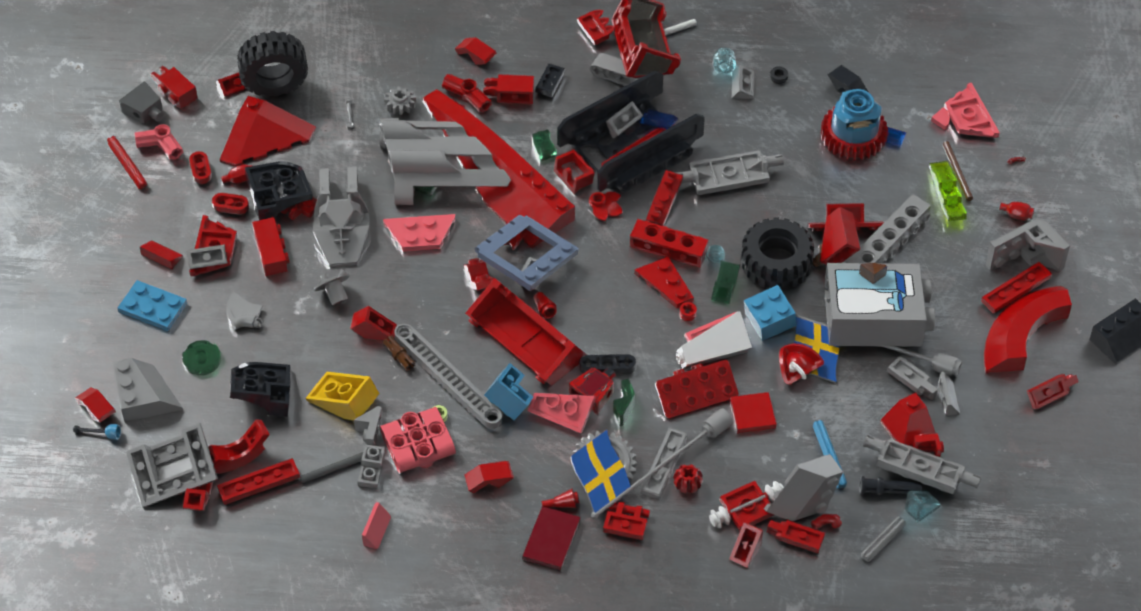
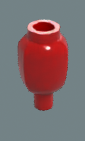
[221,164,252,184]
[999,201,1035,221]

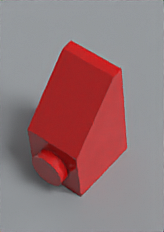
[350,306,397,341]

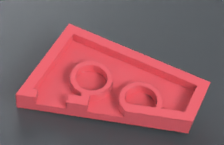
[527,393,597,433]

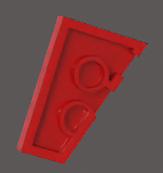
[634,257,694,308]

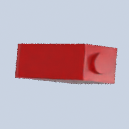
[820,207,860,265]

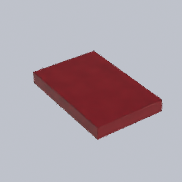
[522,506,580,571]

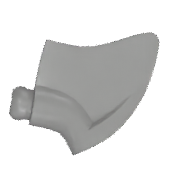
[226,293,263,330]

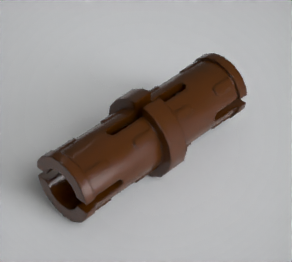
[383,336,416,371]

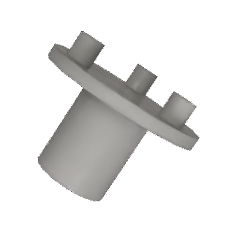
[314,270,350,306]

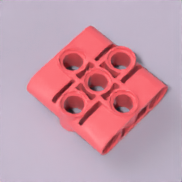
[380,407,456,473]

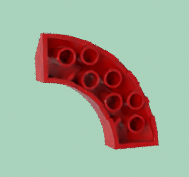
[984,286,1072,373]

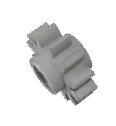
[384,86,416,115]

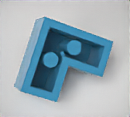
[484,363,533,420]

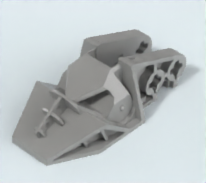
[313,166,371,267]

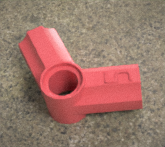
[135,124,183,160]

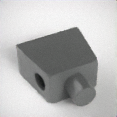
[119,81,164,124]

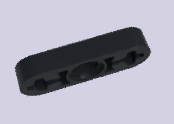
[580,354,636,374]

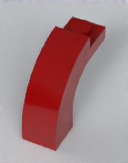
[208,420,270,473]

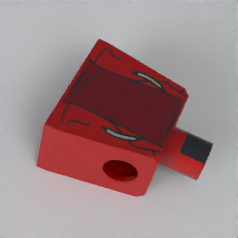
[569,368,616,415]

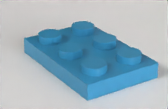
[118,280,187,331]

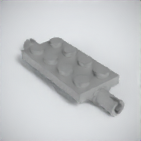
[677,150,784,195]
[863,435,982,494]

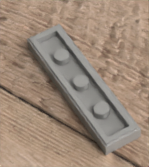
[641,428,688,500]

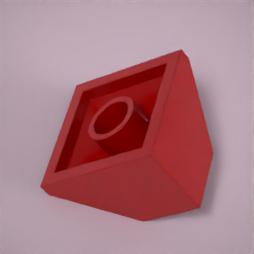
[880,393,936,446]

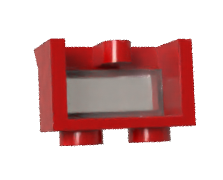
[554,149,595,195]

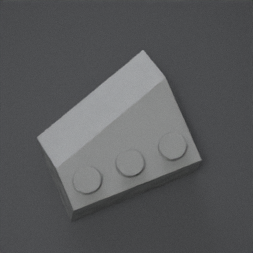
[112,358,183,422]

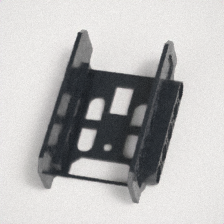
[557,70,705,193]

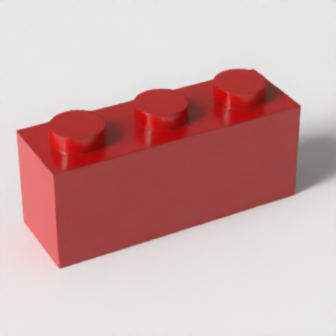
[252,217,290,277]

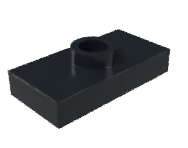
[535,63,565,97]

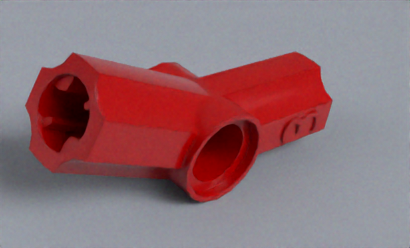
[442,74,492,113]

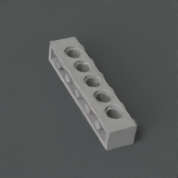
[846,194,931,264]

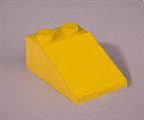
[305,372,380,420]

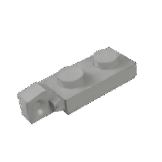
[887,356,938,400]

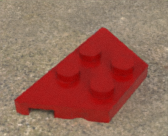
[189,215,237,276]

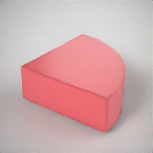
[931,107,950,130]

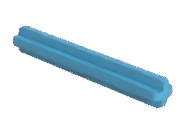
[813,420,847,489]

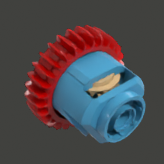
[820,89,888,161]

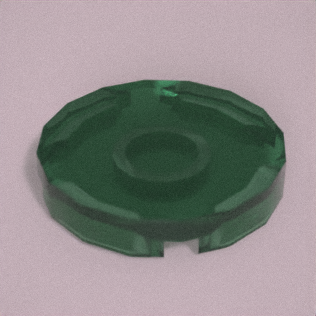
[182,340,221,375]

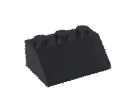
[1089,298,1141,365]

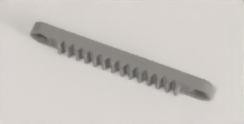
[394,324,502,429]

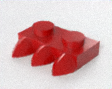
[577,10,615,46]

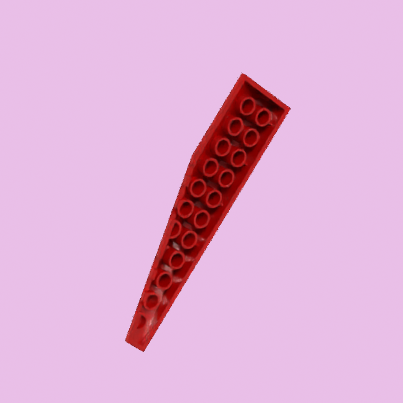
[423,89,575,248]

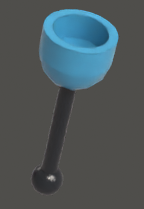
[73,424,121,440]

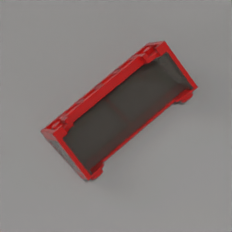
[611,0,681,78]

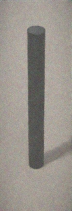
[300,452,363,483]

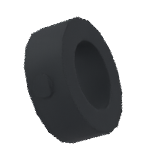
[770,66,788,84]

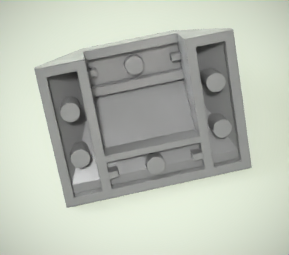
[126,423,218,508]

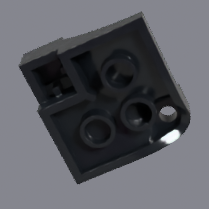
[245,161,313,220]
[230,362,290,417]

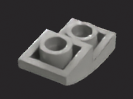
[358,444,385,489]

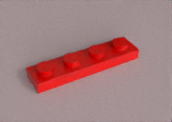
[981,262,1052,314]
[217,458,300,505]

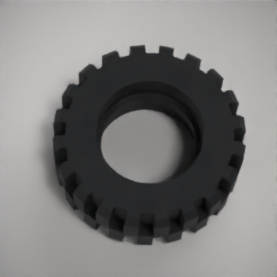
[237,31,308,97]
[741,217,814,290]

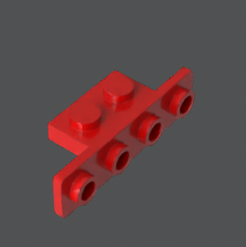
[808,203,884,231]

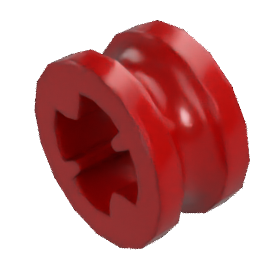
[679,302,697,321]

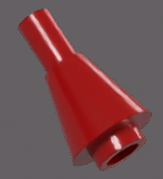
[541,488,580,508]

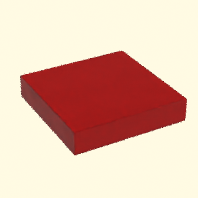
[730,392,777,434]

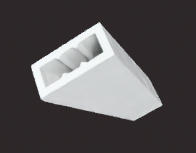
[676,311,752,369]

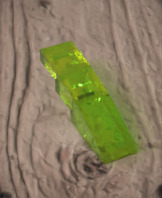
[929,161,967,222]

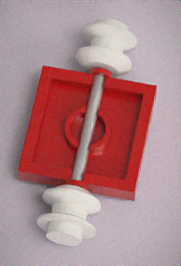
[709,481,784,531]

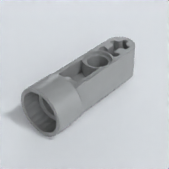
[590,53,658,86]

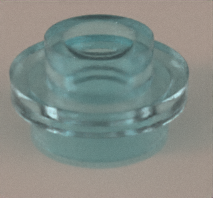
[706,245,725,263]

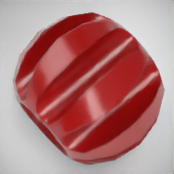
[673,464,703,494]

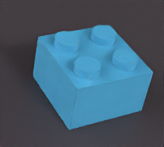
[744,285,797,341]

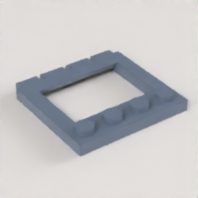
[475,215,579,291]

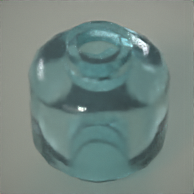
[713,47,736,74]

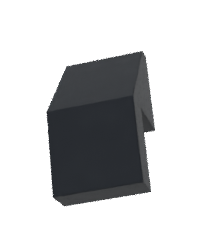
[827,65,869,92]

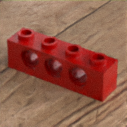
[630,219,709,268]

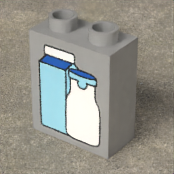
[824,263,935,346]

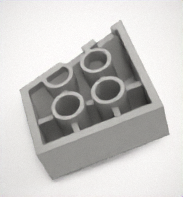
[764,454,843,521]

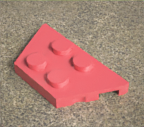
[944,82,1000,138]
[383,214,455,252]

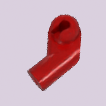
[810,514,842,530]

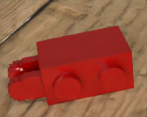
[151,66,198,109]
[483,74,534,104]

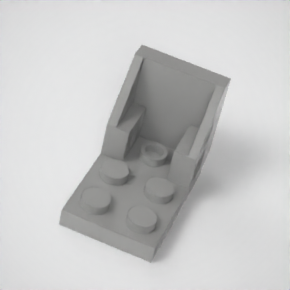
[985,218,1070,272]

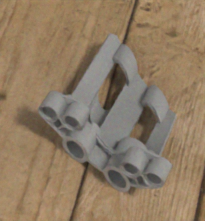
[379,118,511,205]

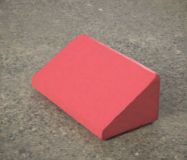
[362,502,391,549]

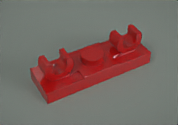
[646,170,684,226]

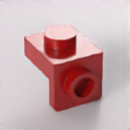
[912,433,944,457]

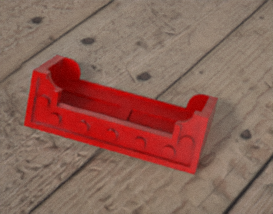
[465,278,587,386]

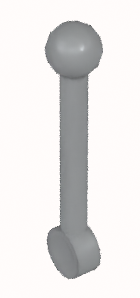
[345,98,354,129]

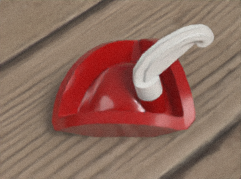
[779,343,824,385]

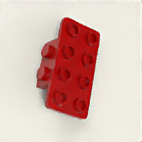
[655,360,739,418]

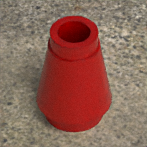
[533,292,557,319]

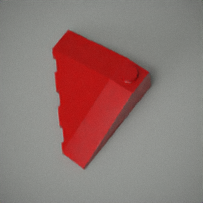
[219,96,316,167]

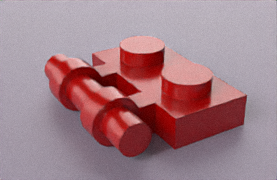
[603,502,650,540]

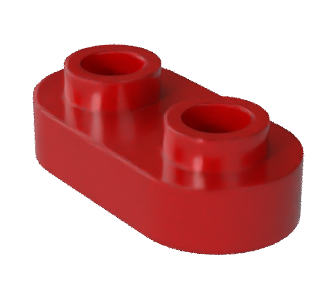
[189,151,212,184]
[212,193,249,214]

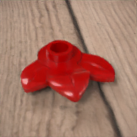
[589,191,623,221]

